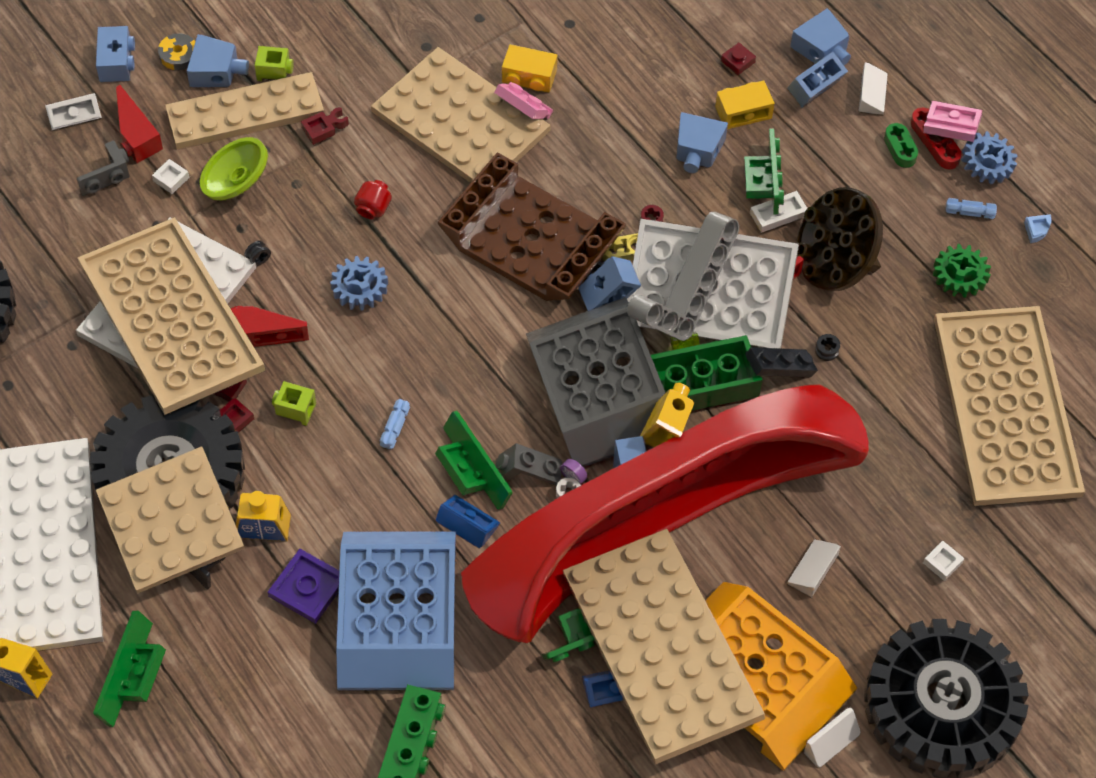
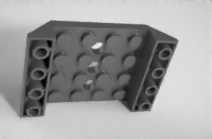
[526,297,665,467]

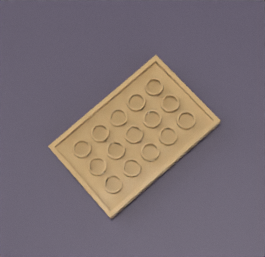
[371,47,550,183]

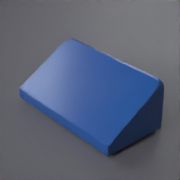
[436,495,500,548]
[582,670,624,707]

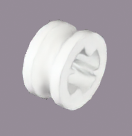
[556,478,581,498]

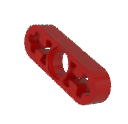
[910,108,962,170]

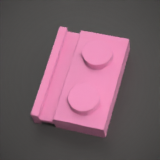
[494,82,553,119]
[923,101,982,142]

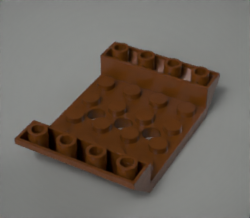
[438,152,626,301]

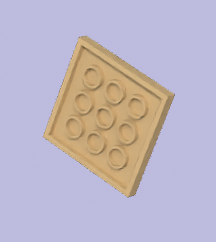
[96,447,245,593]

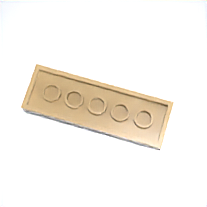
[165,72,324,150]

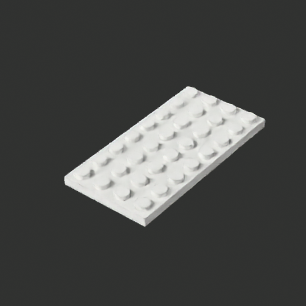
[0,438,104,651]

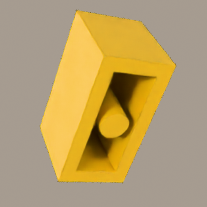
[502,44,558,93]
[715,80,775,130]

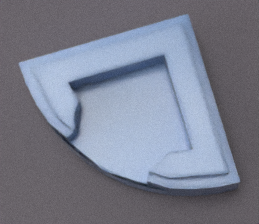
[1024,214,1051,243]

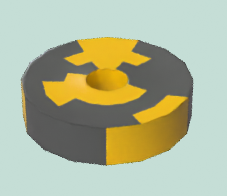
[158,33,195,70]

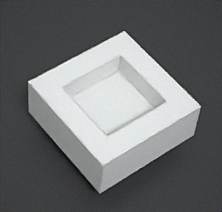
[152,159,189,194]
[923,541,964,581]

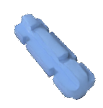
[945,198,997,219]
[380,399,410,449]

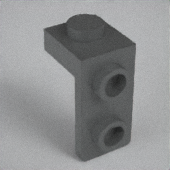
[77,140,130,196]
[496,443,562,485]

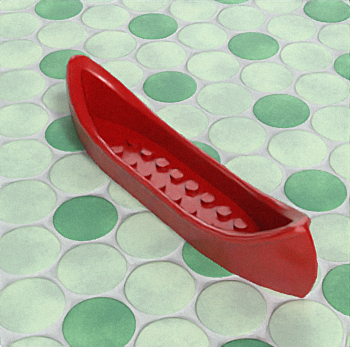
[461,384,869,643]

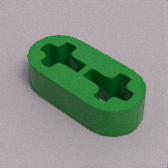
[884,123,918,168]

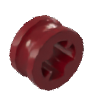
[640,205,664,222]

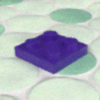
[268,548,340,624]

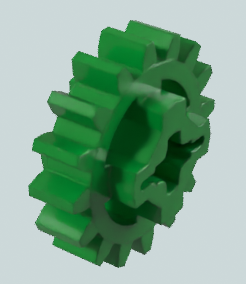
[933,244,991,298]

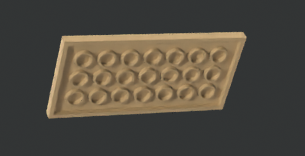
[78,217,265,415]
[934,306,1085,506]
[563,529,765,764]

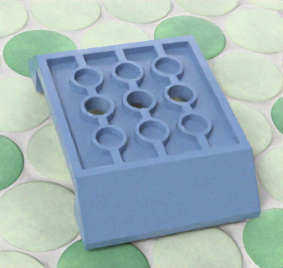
[336,532,456,690]

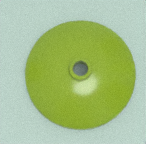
[200,137,268,200]

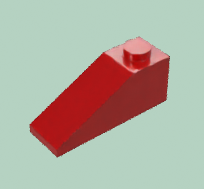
[116,85,163,163]
[230,306,309,347]

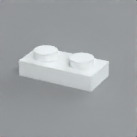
[750,191,807,233]

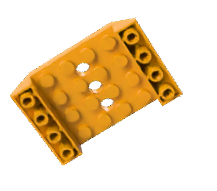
[705,582,857,771]

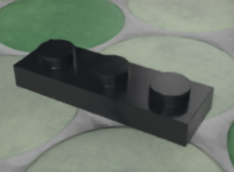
[745,347,818,377]

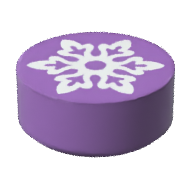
[560,459,587,485]

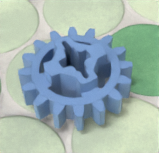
[961,131,1018,184]
[330,256,388,310]

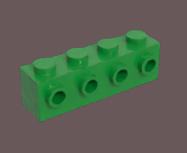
[378,684,446,778]

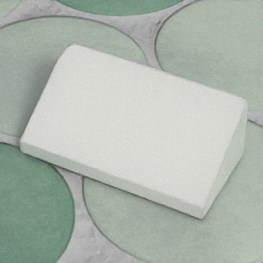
[859,62,888,115]
[45,93,102,130]
[787,539,841,597]
[804,707,860,768]

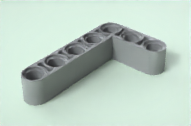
[627,211,739,341]

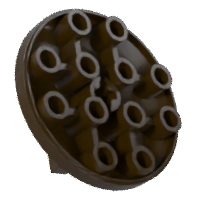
[796,187,883,291]

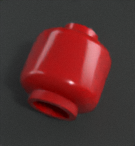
[354,180,392,220]

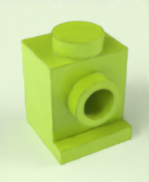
[255,46,294,81]
[272,381,316,426]

